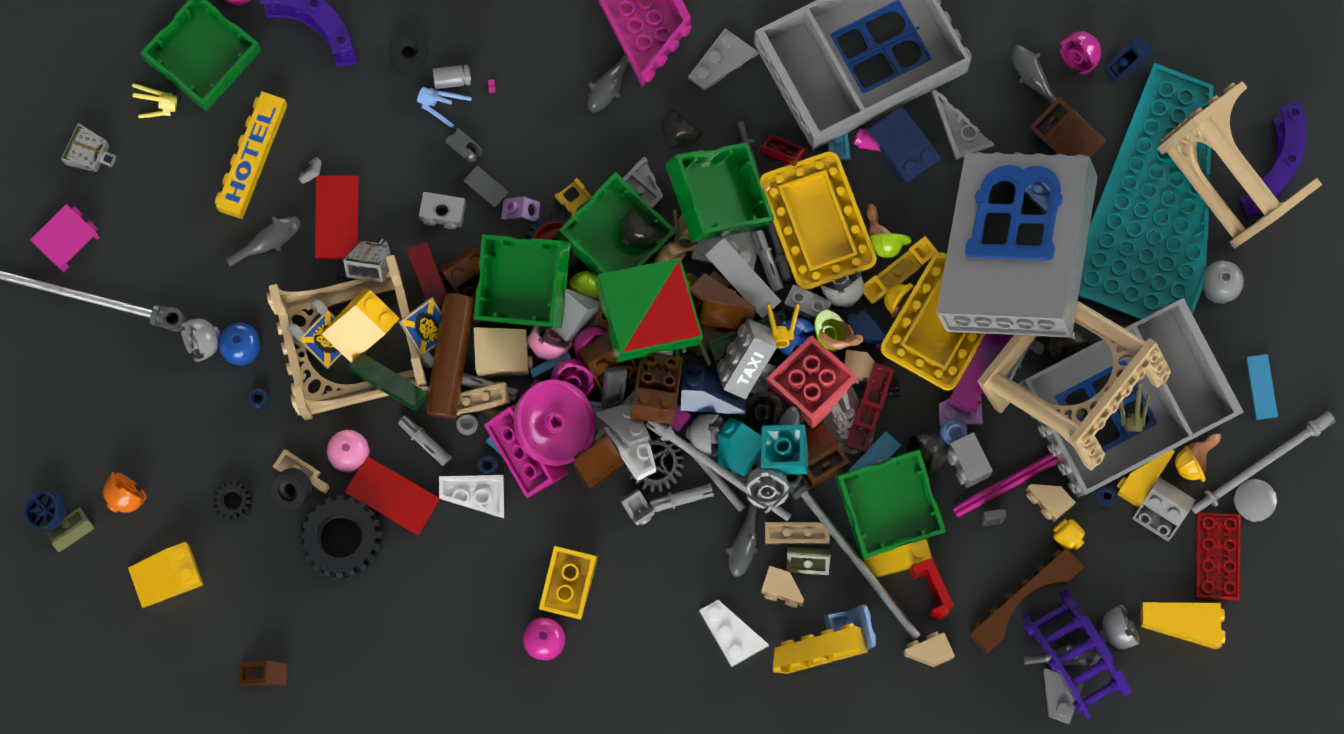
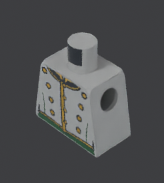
[61,124,116,172]
[343,238,391,282]

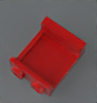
[909,558,953,620]

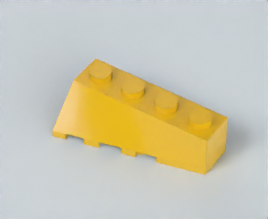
[773,623,868,674]

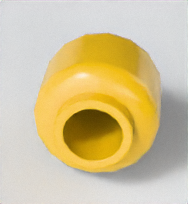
[1053,518,1085,551]

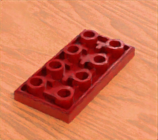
[315,175,359,259]
[345,456,441,536]
[1195,513,1241,601]

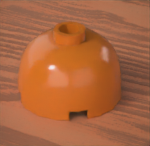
[103,472,147,513]

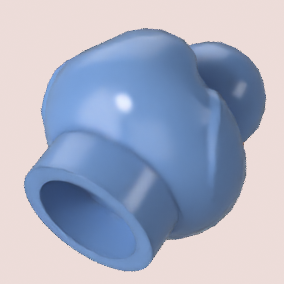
[940,419,967,445]

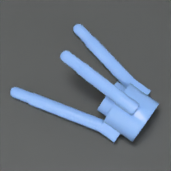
[417,87,472,128]

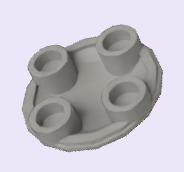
[1233,479,1277,522]

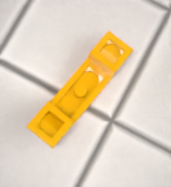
[863,236,938,305]

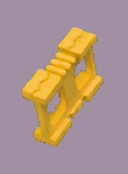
[554,178,592,217]

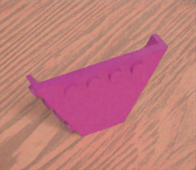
[598,0,692,87]

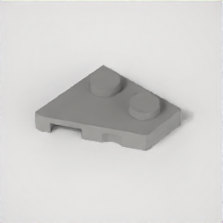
[623,157,663,209]
[596,401,649,446]
[1043,668,1084,724]

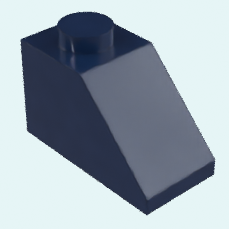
[1104,37,1155,83]
[847,311,887,345]

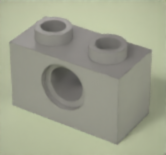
[419,192,466,229]
[784,285,832,322]

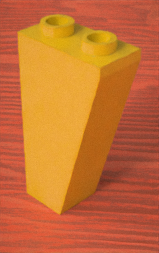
[1140,602,1225,649]

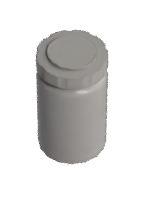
[433,64,471,89]

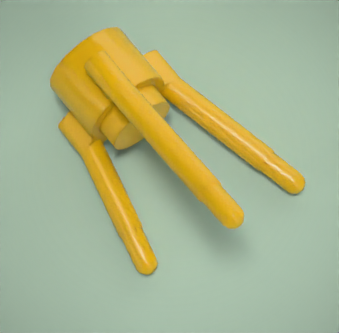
[767,304,800,348]

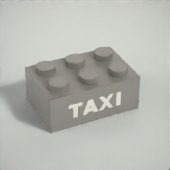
[717,318,777,399]

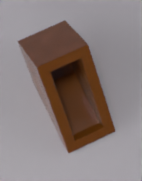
[239,661,287,686]

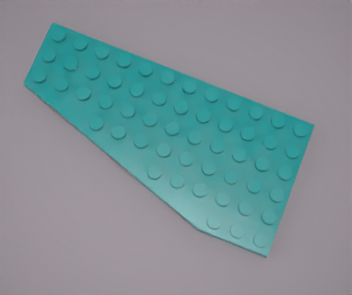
[1078,63,1213,321]

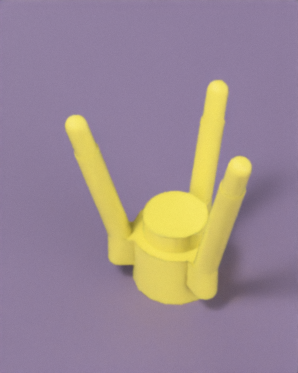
[132,83,177,118]

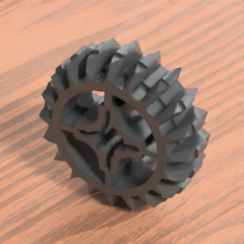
[627,435,684,493]

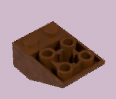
[1030,97,1107,158]
[438,245,480,323]
[690,273,757,330]
[578,332,638,398]
[630,353,683,425]
[800,421,850,488]
[573,435,624,492]

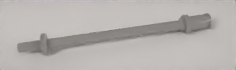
[1191,411,1335,514]
[645,421,792,521]

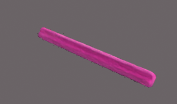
[953,453,1059,517]

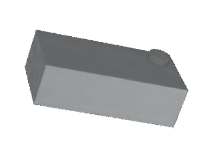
[705,238,781,318]

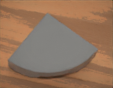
[298,157,322,184]

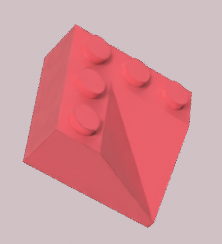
[766,335,857,428]

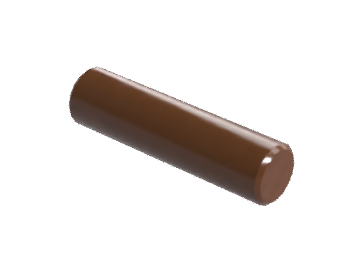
[425,293,475,419]

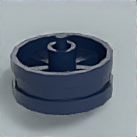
[24,491,66,531]

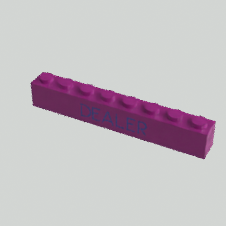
[947,334,1014,416]

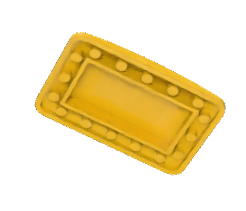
[760,152,877,290]
[881,252,985,390]

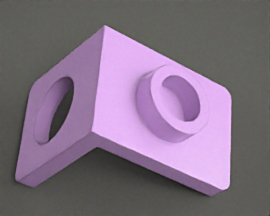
[501,197,540,222]

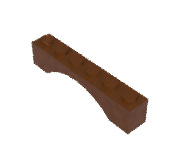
[969,548,1084,655]

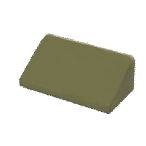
[44,507,94,552]
[786,547,830,575]

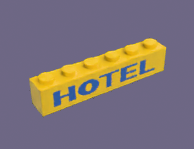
[215,91,287,219]

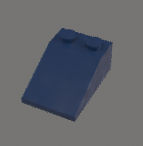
[867,106,941,182]
[681,365,746,415]

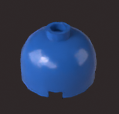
[779,318,816,358]
[218,323,262,366]

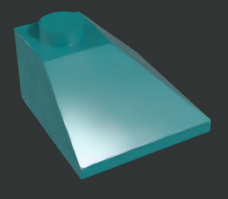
[718,417,762,476]
[761,425,808,475]

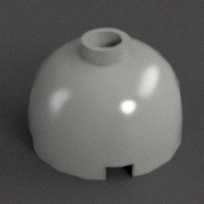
[1203,260,1244,304]
[821,268,864,308]
[181,318,220,362]
[686,413,723,457]
[746,466,789,508]
[1100,604,1140,649]

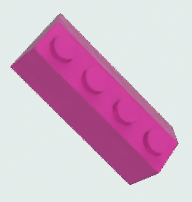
[484,404,569,498]

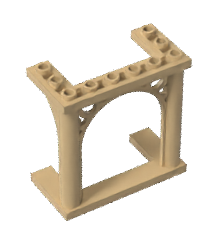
[1157,81,1322,249]
[266,255,429,421]
[977,301,1171,471]

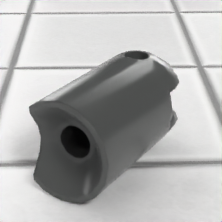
[445,127,482,162]

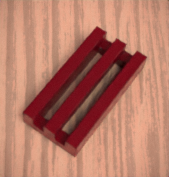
[760,134,807,166]

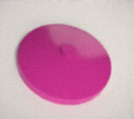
[514,380,596,466]

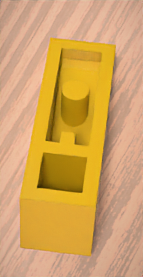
[1117,450,1175,508]
[863,539,932,578]

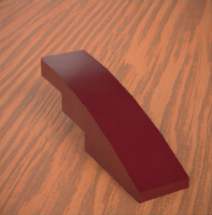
[407,242,447,311]
[845,362,894,453]

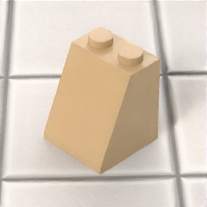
[474,328,533,378]

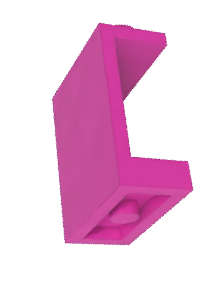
[30,204,99,273]

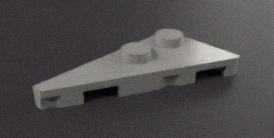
[931,90,994,160]

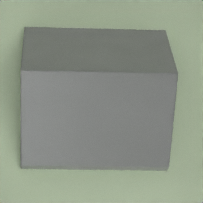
[550,289,600,342]

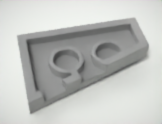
[688,28,759,91]

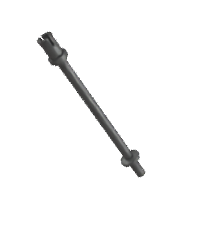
[736,122,794,282]

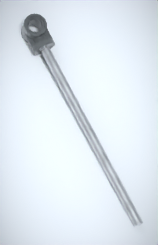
[0,271,186,332]
[788,474,921,640]

